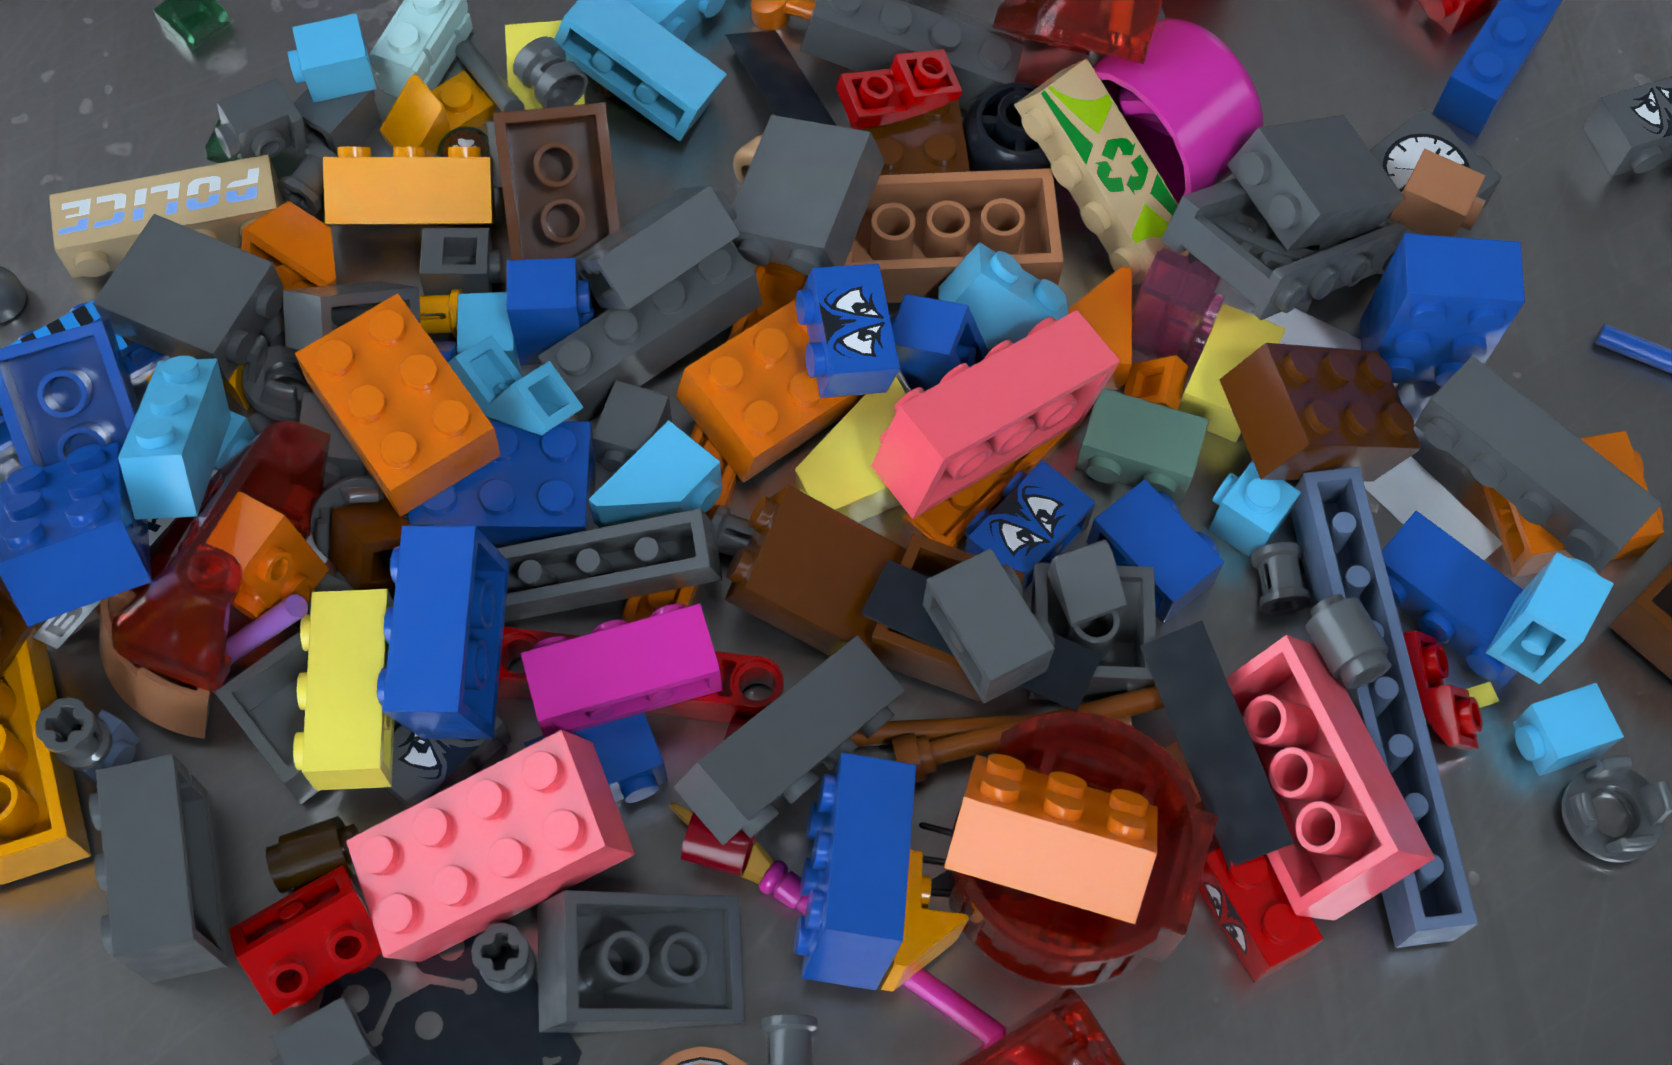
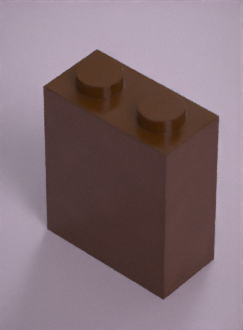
[724,485,907,656]

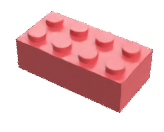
[871,310,1120,519]
[1226,635,1435,921]
[346,730,635,962]

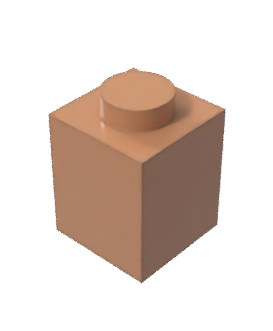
[1389,148,1486,237]

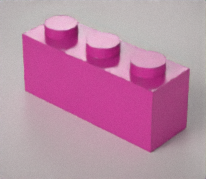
[520,604,722,738]

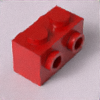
[228,864,382,1016]

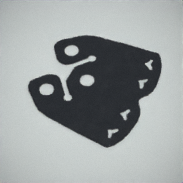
[319,930,582,1065]

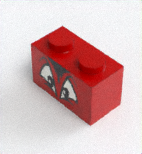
[1190,848,1324,983]

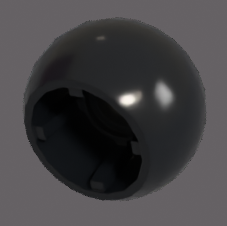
[962,82,1057,184]

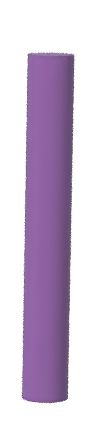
[214,594,308,674]

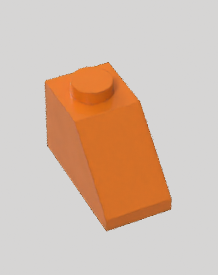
[241,201,336,290]
[1068,267,1132,390]

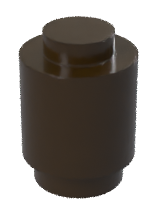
[266,816,359,894]

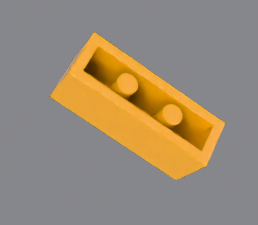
[323,147,495,225]

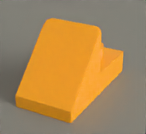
[379,70,496,157]
[881,849,969,991]

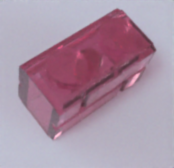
[1132,248,1225,364]

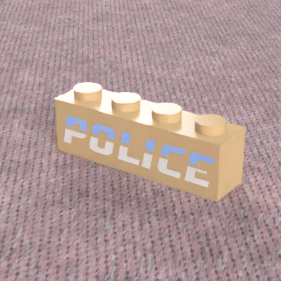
[49,155,284,278]

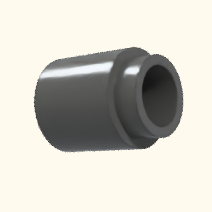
[1305,594,1391,689]

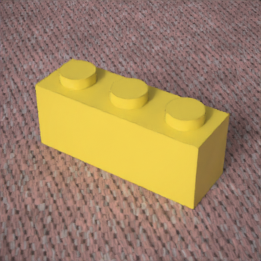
[293,589,394,790]

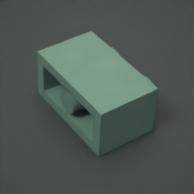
[1075,388,1209,502]

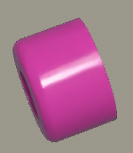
[1092,19,1263,204]

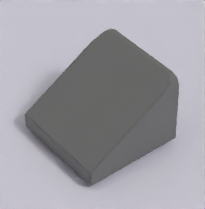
[1047,540,1127,627]

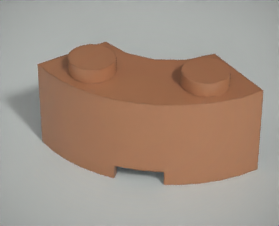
[99,588,218,739]

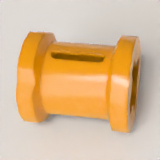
[419,289,463,338]

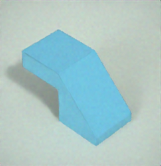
[448,335,584,436]

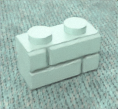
[369,0,473,97]

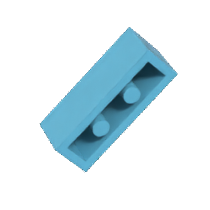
[554,0,727,142]
[118,356,231,520]

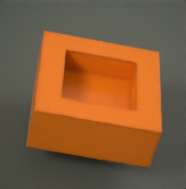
[1124,355,1189,410]

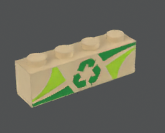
[1014,58,1190,286]

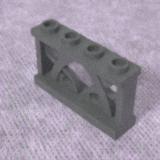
[1161,178,1407,320]

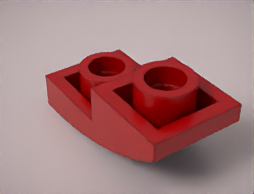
[836,49,963,130]
[1403,630,1483,751]

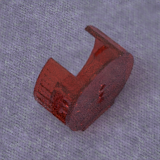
[948,712,1218,988]

